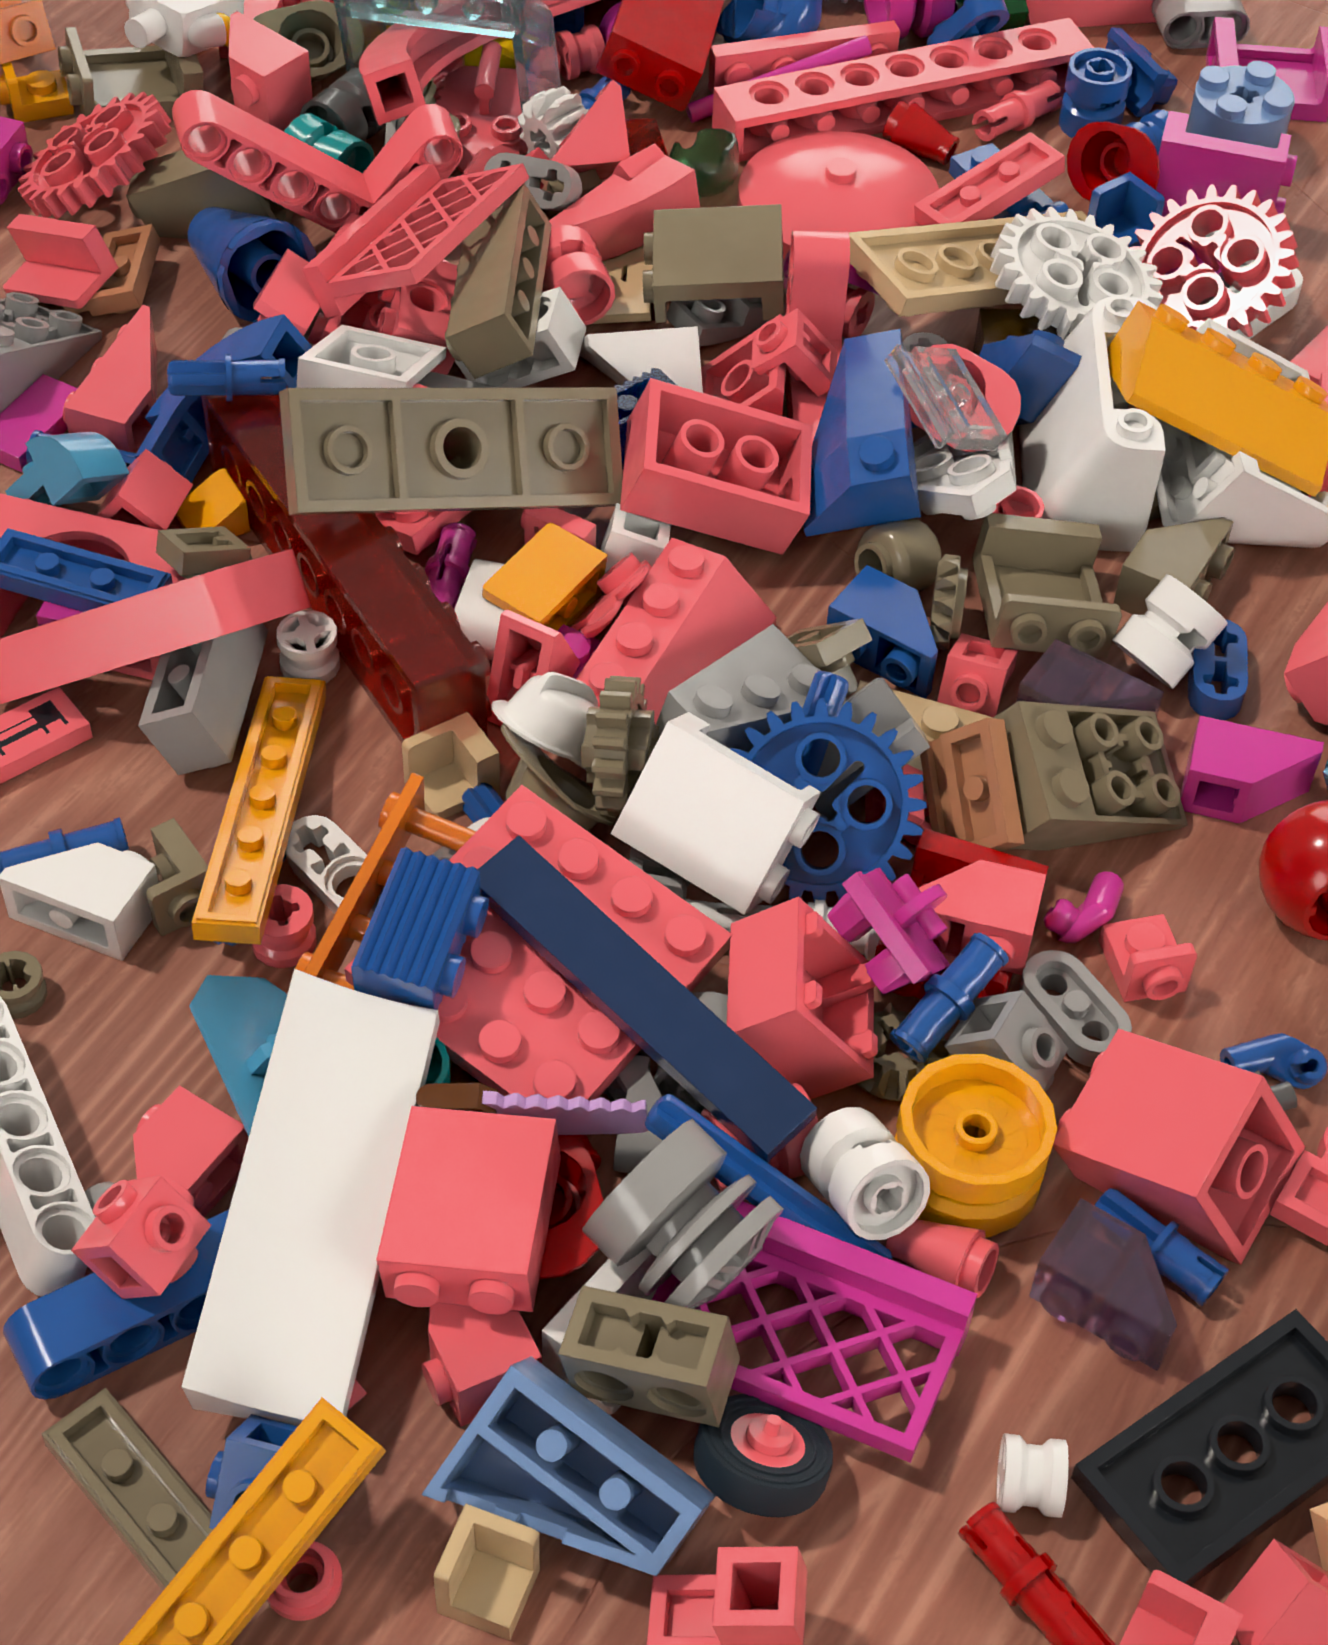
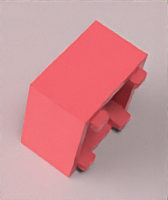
[726,896,878,1100]

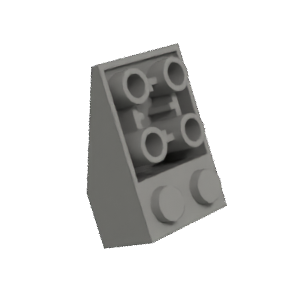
[0,292,103,413]

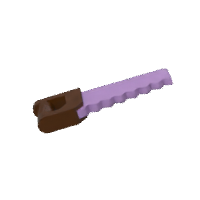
[416,1083,648,1135]

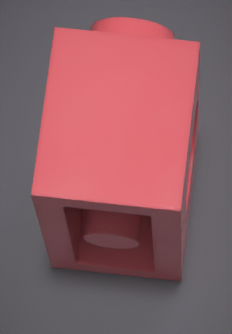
[376,261,457,375]

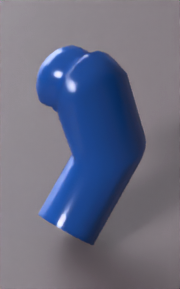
[1220,1033,1328,1089]

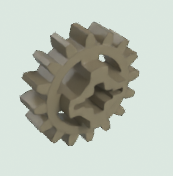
[581,676,659,816]

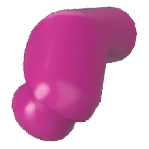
[1044,871,1124,943]

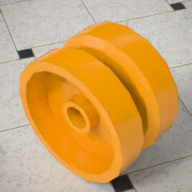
[894,1054,1057,1237]

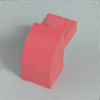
[647,1546,808,1645]

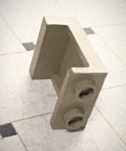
[58,27,203,118]
[642,204,784,323]
[972,513,1122,658]

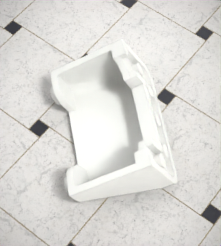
[1018,295,1166,552]
[1151,318,1328,548]

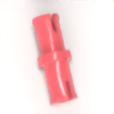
[972,80,1063,142]

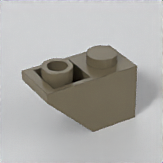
[1113,517,1235,615]

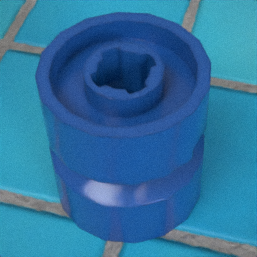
[1059,47,1133,138]

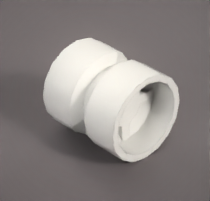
[1112,574,1228,689]
[800,1107,930,1240]

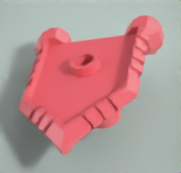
[433,41,561,173]

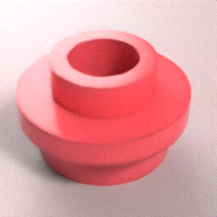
[267,1541,343,1621]

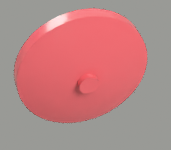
[737,131,939,259]

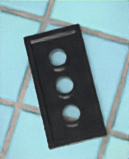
[1071,1309,1328,1586]

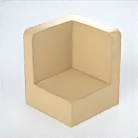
[402,712,500,818]
[434,1503,540,1641]

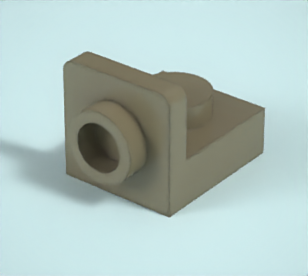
[156,526,253,579]
[146,818,208,936]

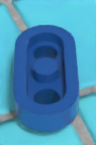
[927,0,1010,45]

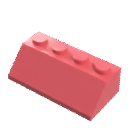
[576,538,777,725]

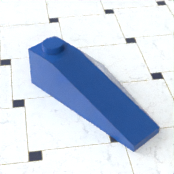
[803,329,921,537]

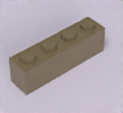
[445,184,551,379]

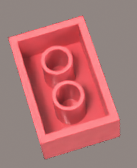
[620,378,813,555]

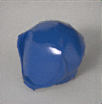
[716,0,822,43]

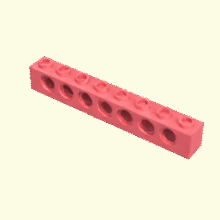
[712,17,1094,163]

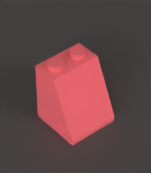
[1053,1028,1305,1265]

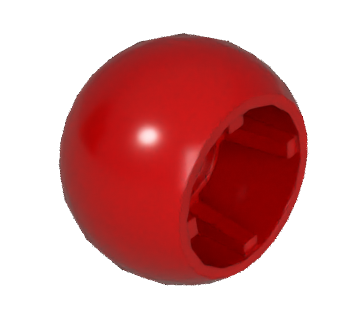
[1258,800,1328,940]

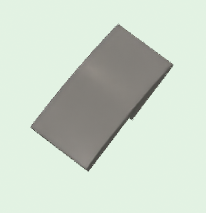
[667,297,785,347]

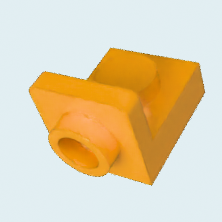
[0,61,75,122]

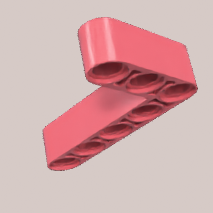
[172,90,463,233]
[784,231,850,444]
[0,549,311,704]

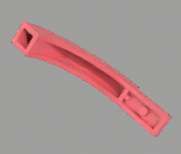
[359,0,600,125]

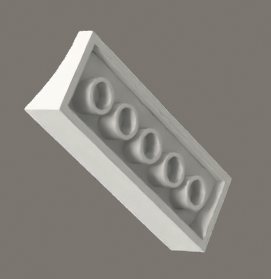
[181,969,440,1426]

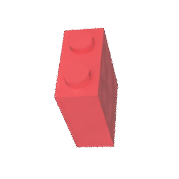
[376,1106,561,1315]

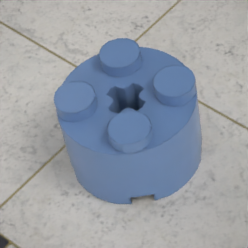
[1186,61,1295,148]

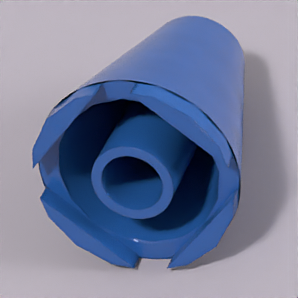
[188,207,316,323]

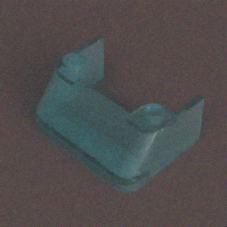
[334,0,561,113]

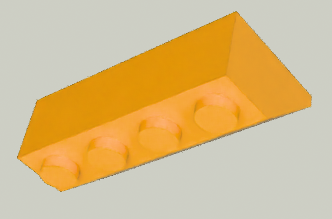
[1107,301,1328,497]

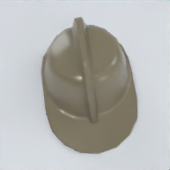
[253,0,359,82]
[501,723,619,832]

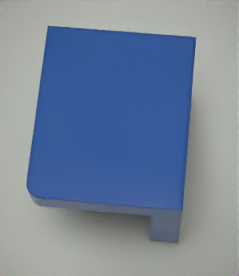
[1087,172,1165,247]

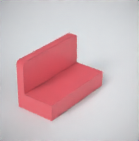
[3,214,119,309]

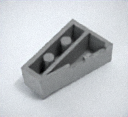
[656,624,847,752]

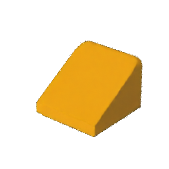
[175,468,250,536]

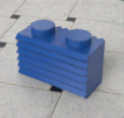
[351,847,489,1010]

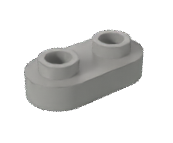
[1019,950,1132,1067]

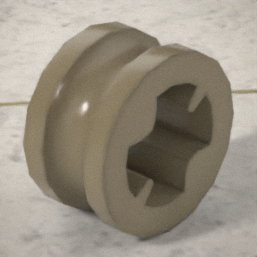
[0,951,47,1019]

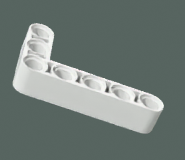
[0,996,95,1297]

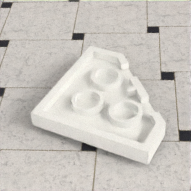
[913,431,1017,520]

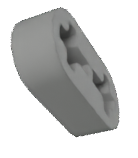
[483,153,582,212]

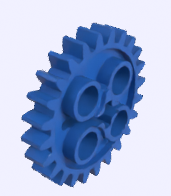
[730,698,927,903]

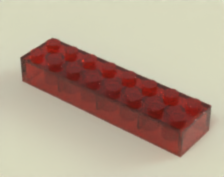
[202,377,492,743]

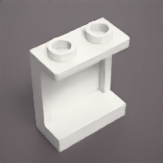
[611,712,821,914]

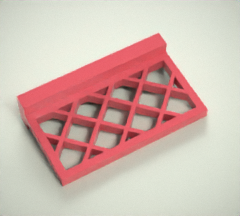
[302,163,529,318]

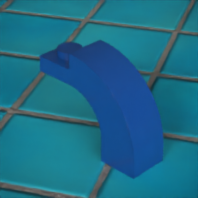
[134,314,312,483]

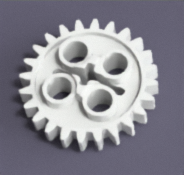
[990,207,1163,340]

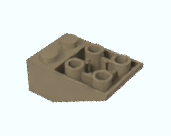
[994,701,1188,851]

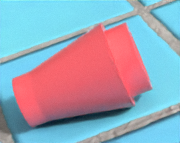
[886,1219,999,1298]

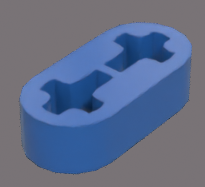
[1188,619,1248,720]

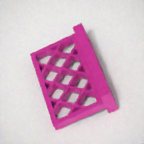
[651,1192,978,1463]

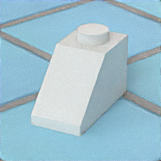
[0,842,159,961]

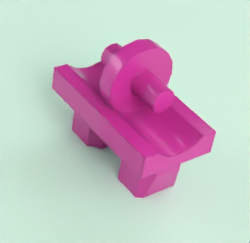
[827,868,950,994]

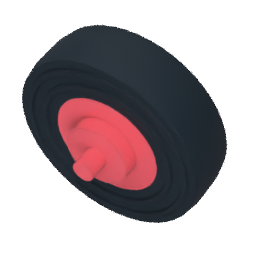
[693,1394,833,1517]

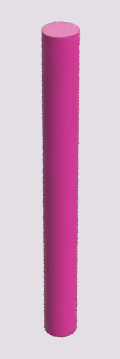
[686,35,872,123]

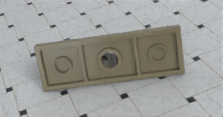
[279,387,623,515]

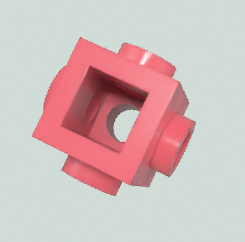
[71,1175,211,1299]

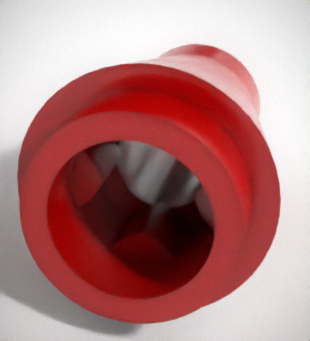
[883,101,960,165]

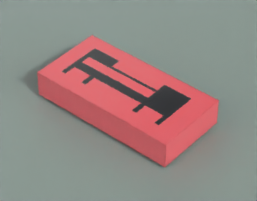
[0,686,93,784]

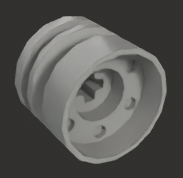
[582,1119,784,1309]

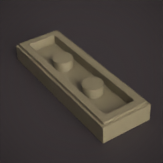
[42,1388,213,1591]

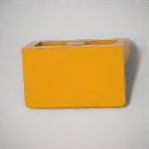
[482,523,608,631]

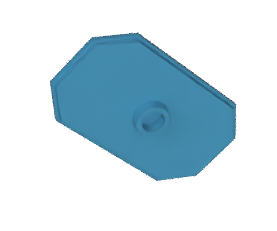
[189,975,287,1137]

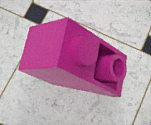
[1180,716,1324,824]

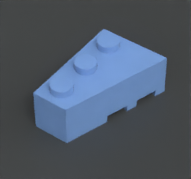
[421,1356,716,1576]

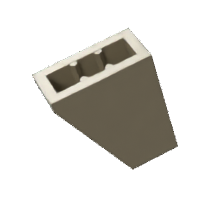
[126,149,293,239]

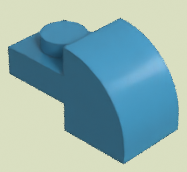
[5,432,129,506]

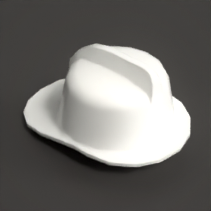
[492,672,598,770]

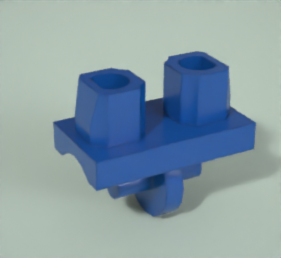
[1106,27,1178,117]

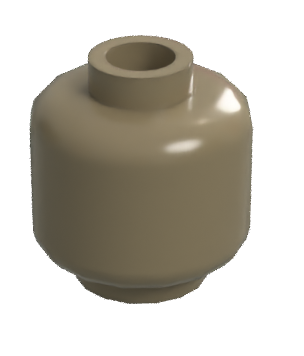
[854,519,942,592]

